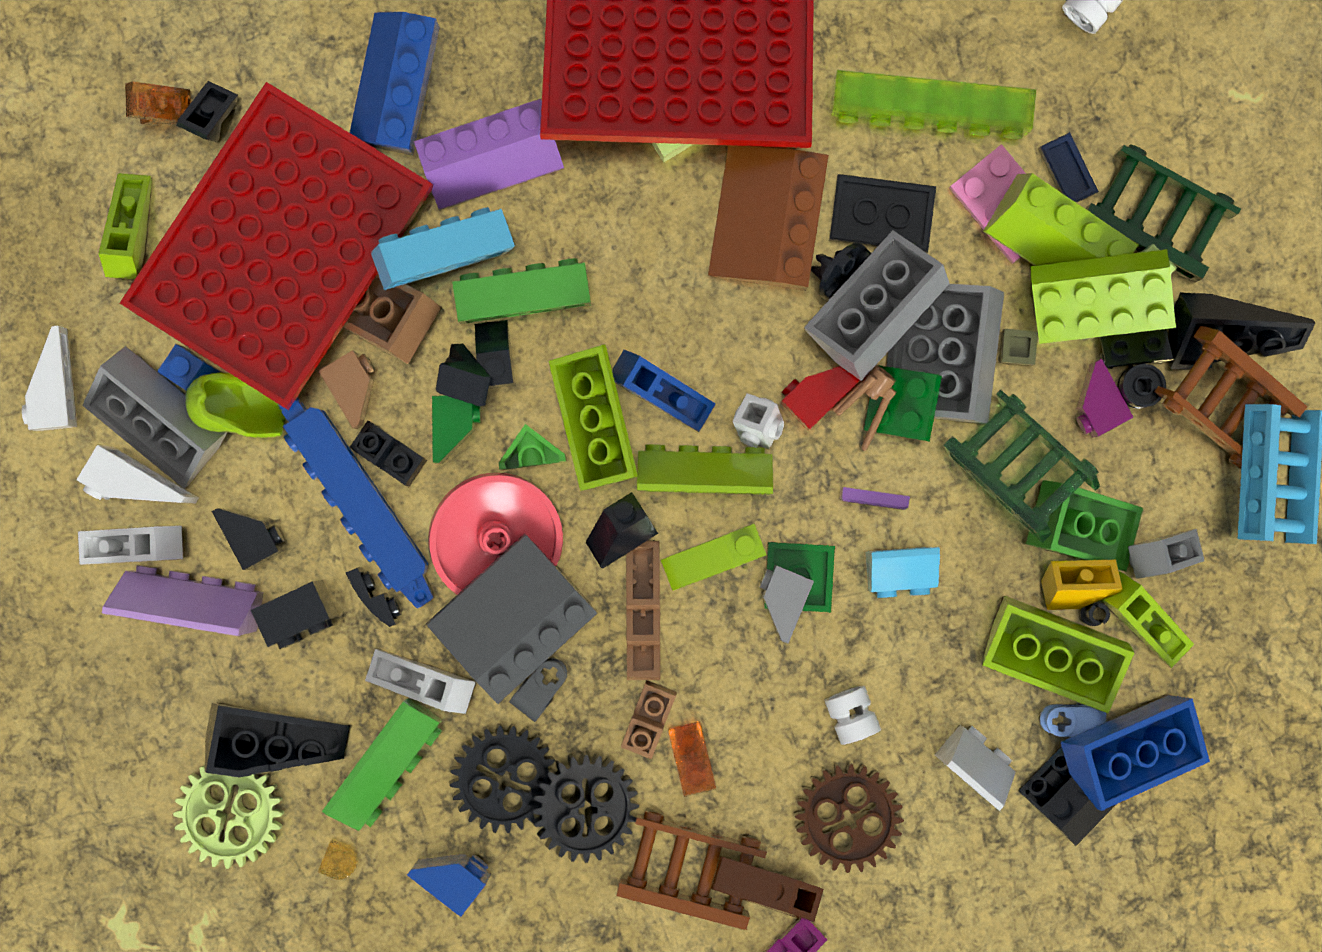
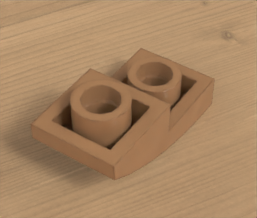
[621,680,677,759]

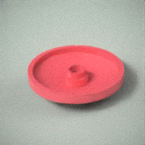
[428,472,563,595]

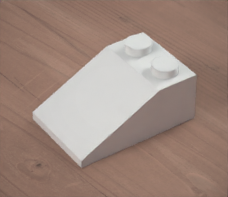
[77,445,199,504]
[935,725,1016,811]

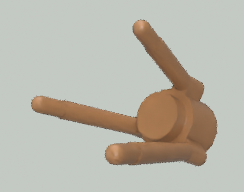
[832,365,897,451]

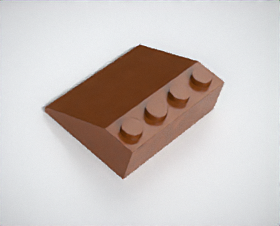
[708,145,829,291]

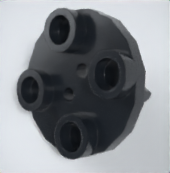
[811,243,871,302]

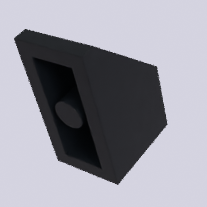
[474,320,516,389]
[586,492,658,569]
[211,508,284,570]

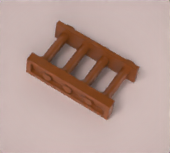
[1154,326,1308,469]
[616,810,767,930]

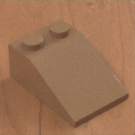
[343,274,441,364]

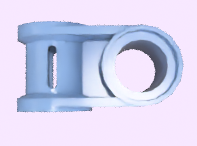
[1039,703,1106,737]

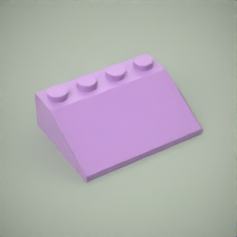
[102,565,264,636]

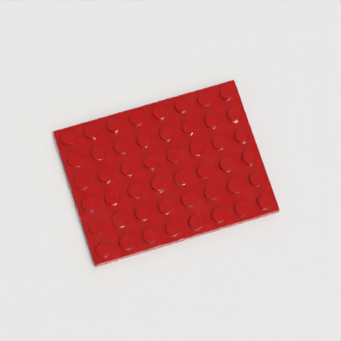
[540,0,814,148]
[119,82,433,410]

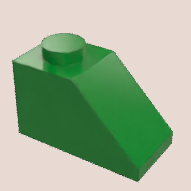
[432,396,481,464]

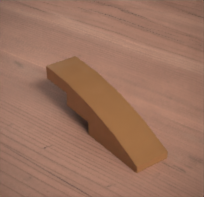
[626,541,660,680]

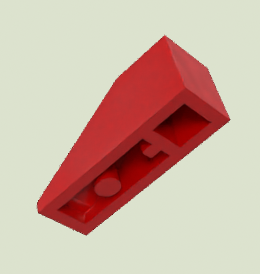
[780,366,860,430]

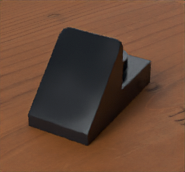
[176,81,238,142]
[436,343,490,406]

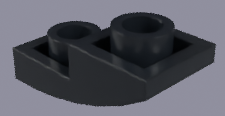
[349,420,427,487]
[346,567,401,627]

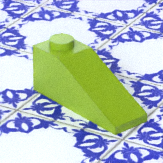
[98,173,152,279]
[661,524,767,591]
[1102,571,1194,668]

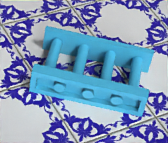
[1238,404,1322,544]

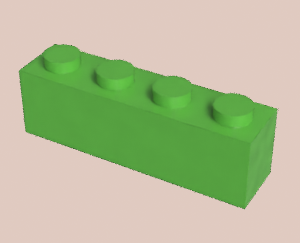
[452,258,591,324]

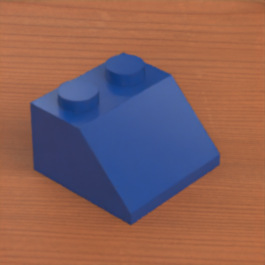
[407,854,491,917]

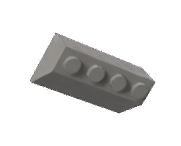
[804,230,950,381]
[82,346,227,489]

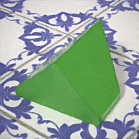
[498,424,567,470]

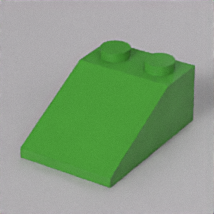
[1026,480,1143,572]

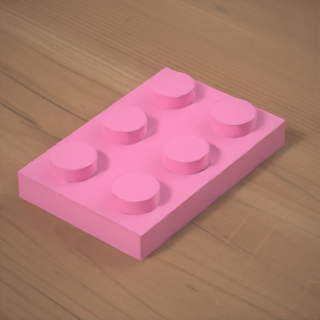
[949,144,1026,264]

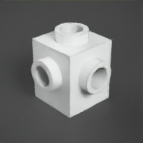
[732,393,784,449]

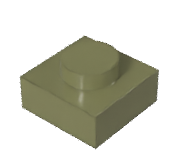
[1000,329,1038,366]

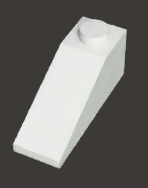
[22,326,77,431]
[78,526,183,565]
[365,649,475,714]

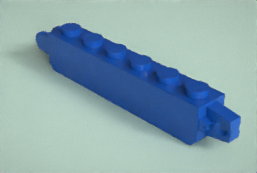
[278,397,434,609]

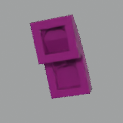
[764,919,827,952]

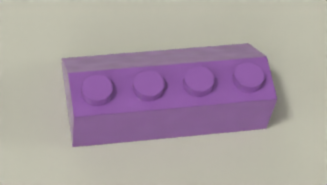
[414,99,564,210]

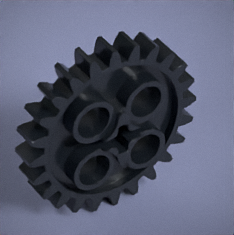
[449,723,557,833]
[530,752,639,863]

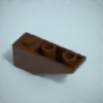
[711,856,824,922]

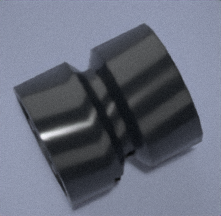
[1114,364,1167,410]

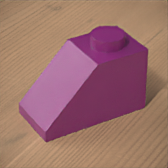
[1076,359,1134,438]

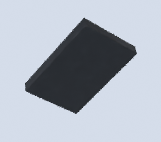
[829,174,936,253]

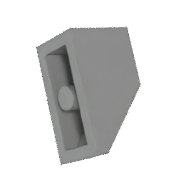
[1128,529,1205,579]
[759,565,814,644]

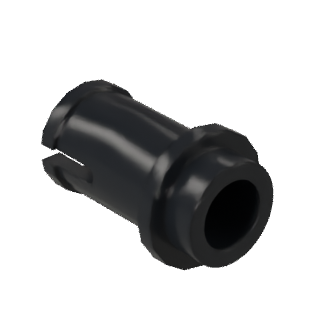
[1080,601,1110,626]

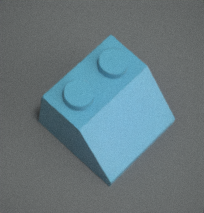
[865,547,940,598]

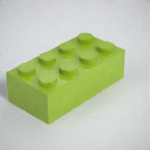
[1031,249,1176,344]

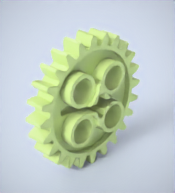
[173,765,284,869]

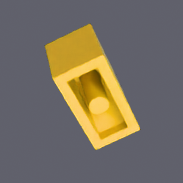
[1041,559,1122,610]

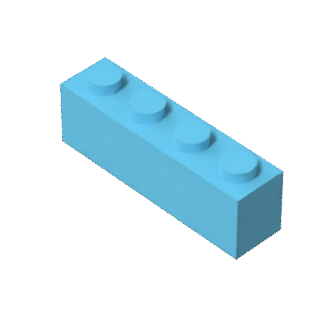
[371,207,515,290]

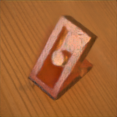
[125,81,190,125]

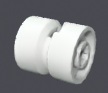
[1062,0,1123,34]
[824,685,881,745]

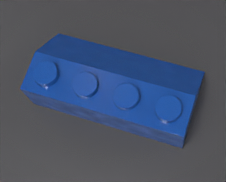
[349,12,440,156]
[1061,695,1210,811]

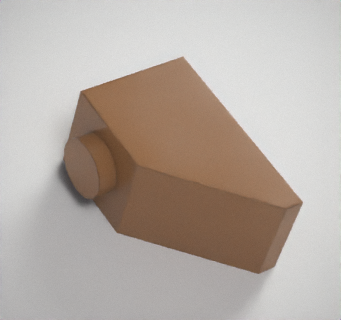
[319,350,374,429]

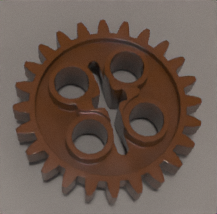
[794,763,904,873]

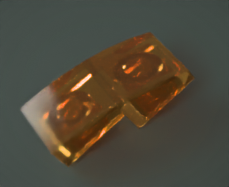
[668,721,716,797]

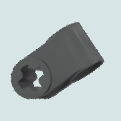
[509,658,567,722]

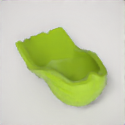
[185,372,285,438]

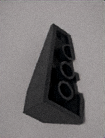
[1169,292,1316,370]
[205,703,350,778]

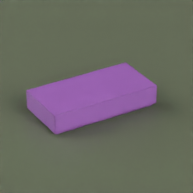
[839,487,910,510]

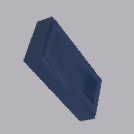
[1038,132,1099,203]

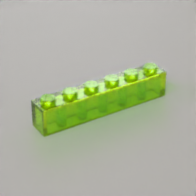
[831,70,1037,139]

